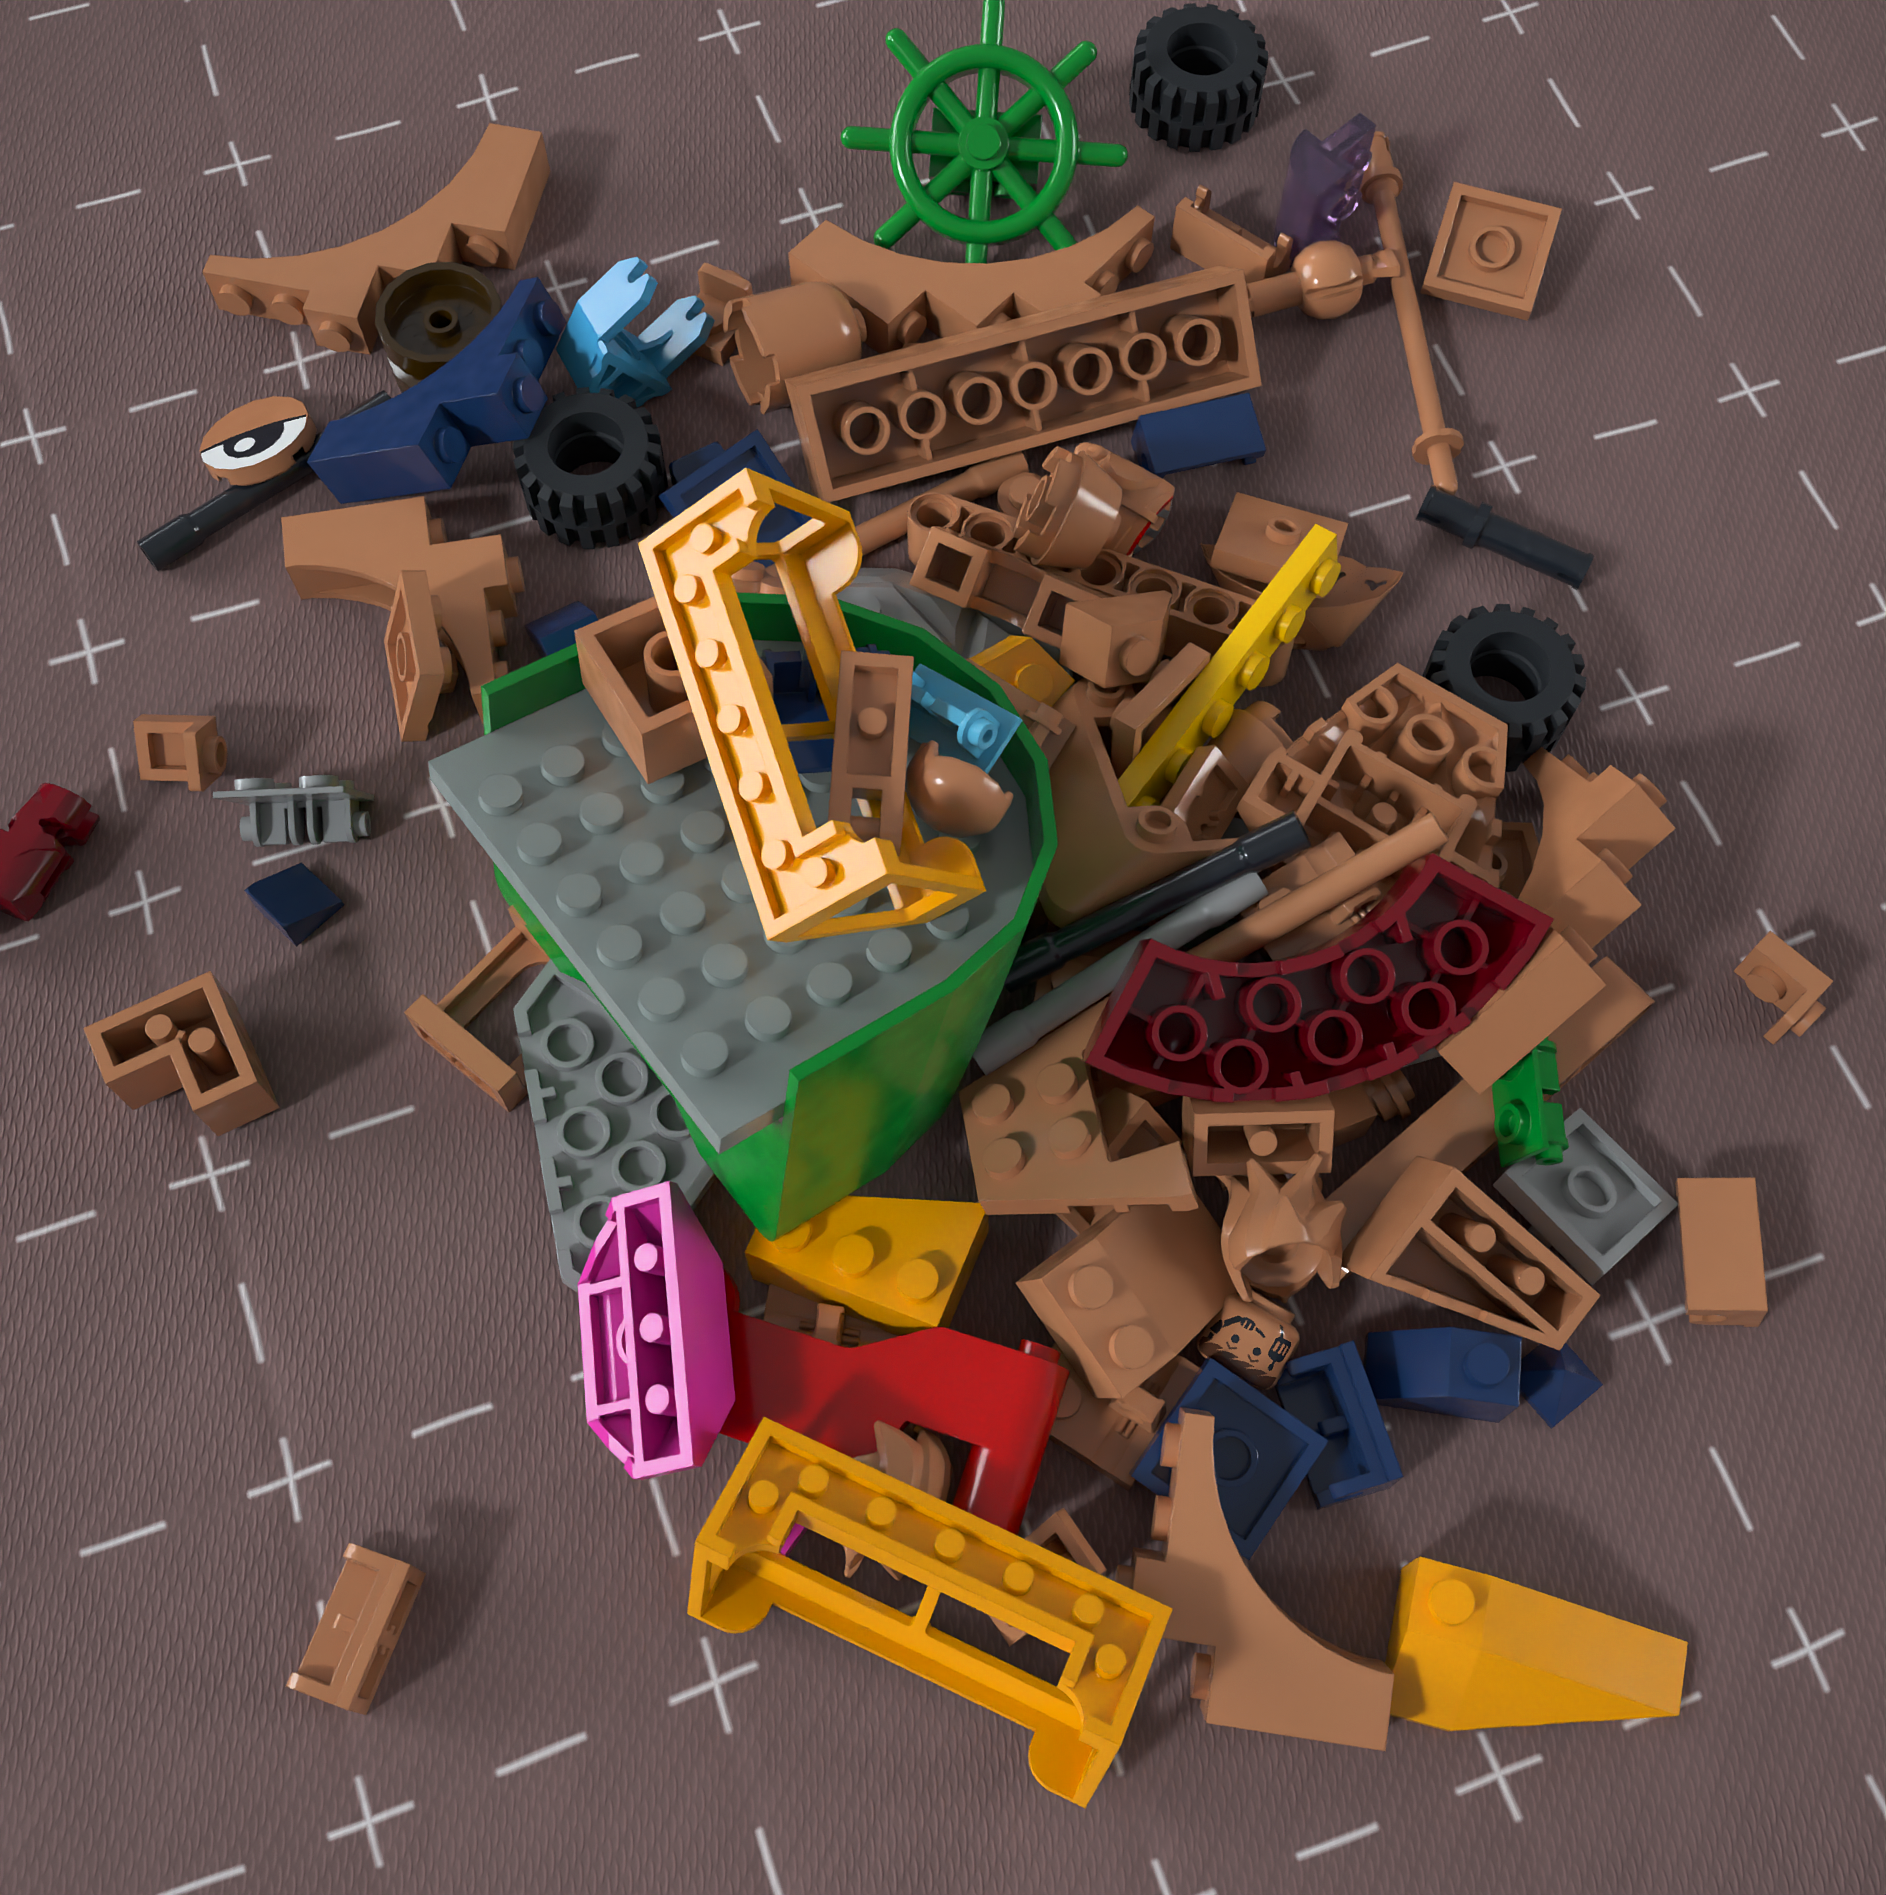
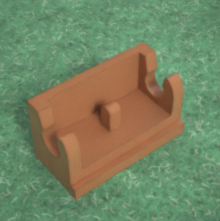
[1170,184,1293,284]
[1675,1178,1768,1327]
[286,1543,426,1715]

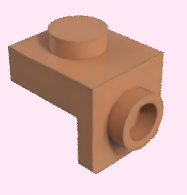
[133,714,227,792]

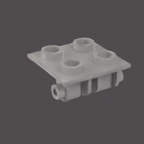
[213,775,374,847]

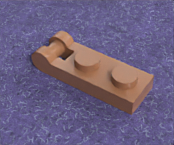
[828,650,914,856]

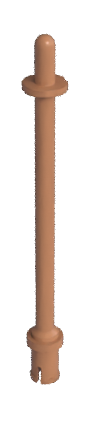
[1355,131,1464,495]

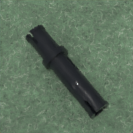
[1415,485,1594,590]

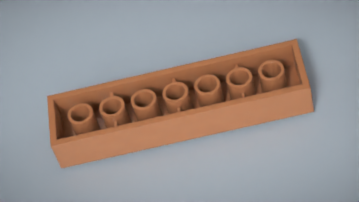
[785,266,1262,503]

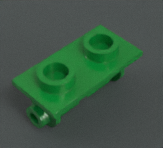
[1492,1036,1569,1168]

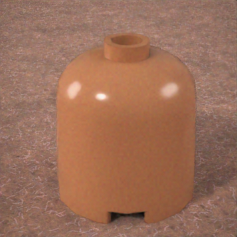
[723,282,867,414]

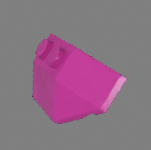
[578,1181,735,1480]

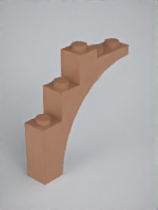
[202,123,551,355]
[788,205,1155,354]
[1434,747,1676,1095]

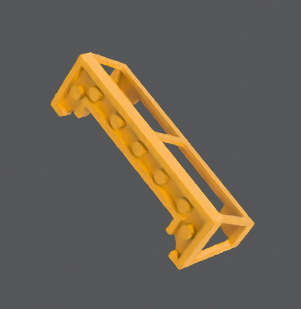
[638,468,986,943]
[687,1417,1173,1808]

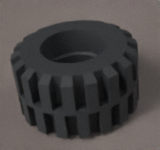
[1129,3,1268,152]
[513,387,668,549]
[1422,604,1586,772]

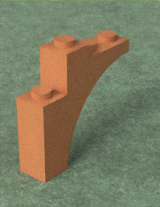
[281,496,525,725]
[1115,1407,1394,1751]

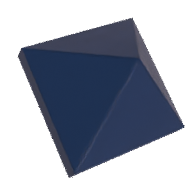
[1520,1343,1603,1429]

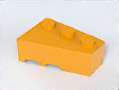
[745,1196,989,1336]

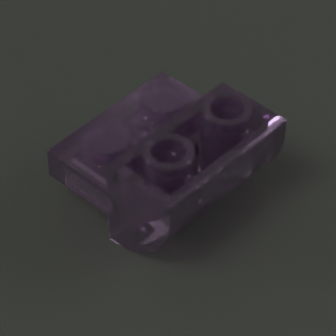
[1273,113,1376,268]

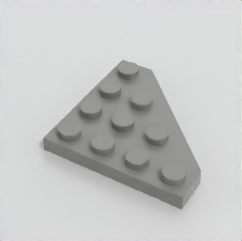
[513,959,717,1292]

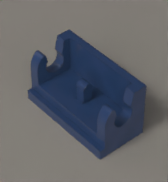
[1131,393,1266,478]
[1275,1341,1403,1510]

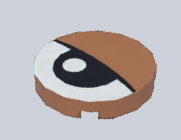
[199,396,317,486]

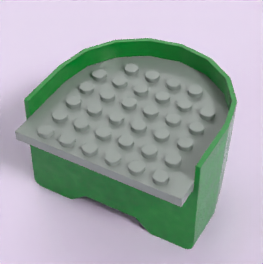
[428,592,1058,1242]

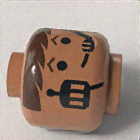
[1196,1288,1300,1390]

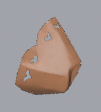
[1200,543,1404,651]

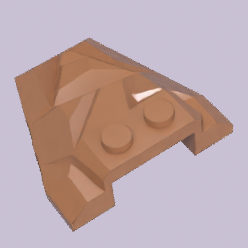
[1236,662,1508,896]

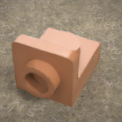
[693,263,753,366]
[1734,931,1833,1045]

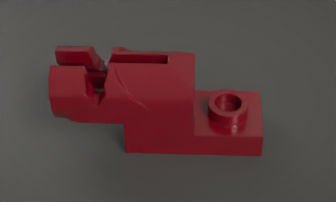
[0,783,100,922]

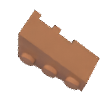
[1341,1156,1601,1351]

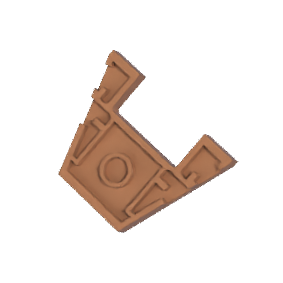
[959,996,1199,1215]

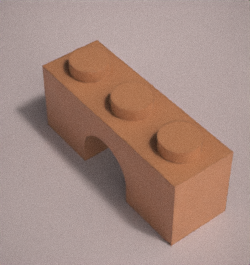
[909,526,1110,649]

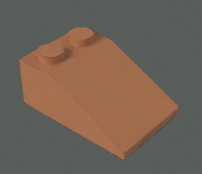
[1016,1192,1238,1398]

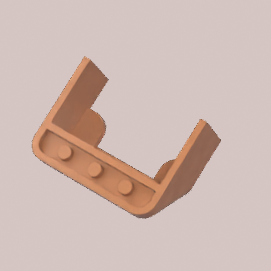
[1039,677,1238,928]

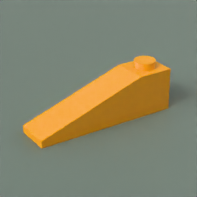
[1385,1556,1688,1732]

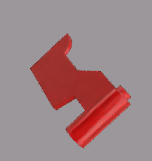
[719,1267,1070,1536]

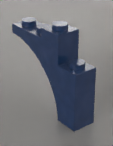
[307,277,567,504]

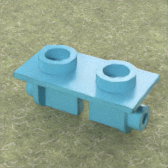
[908,664,1023,774]

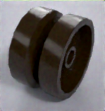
[375,262,503,393]

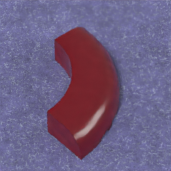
[1083,853,1554,1102]

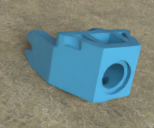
[556,257,715,408]

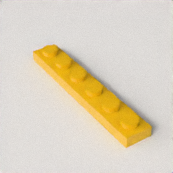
[1118,524,1341,807]

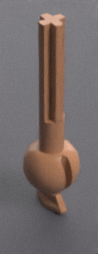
[1246,240,1401,320]

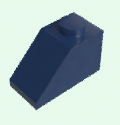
[1364,1327,1522,1423]

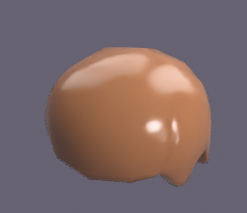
[905,740,1013,838]

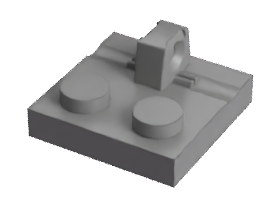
[1493,1108,1678,1285]

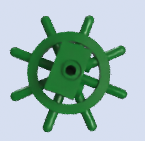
[841,0,1128,264]

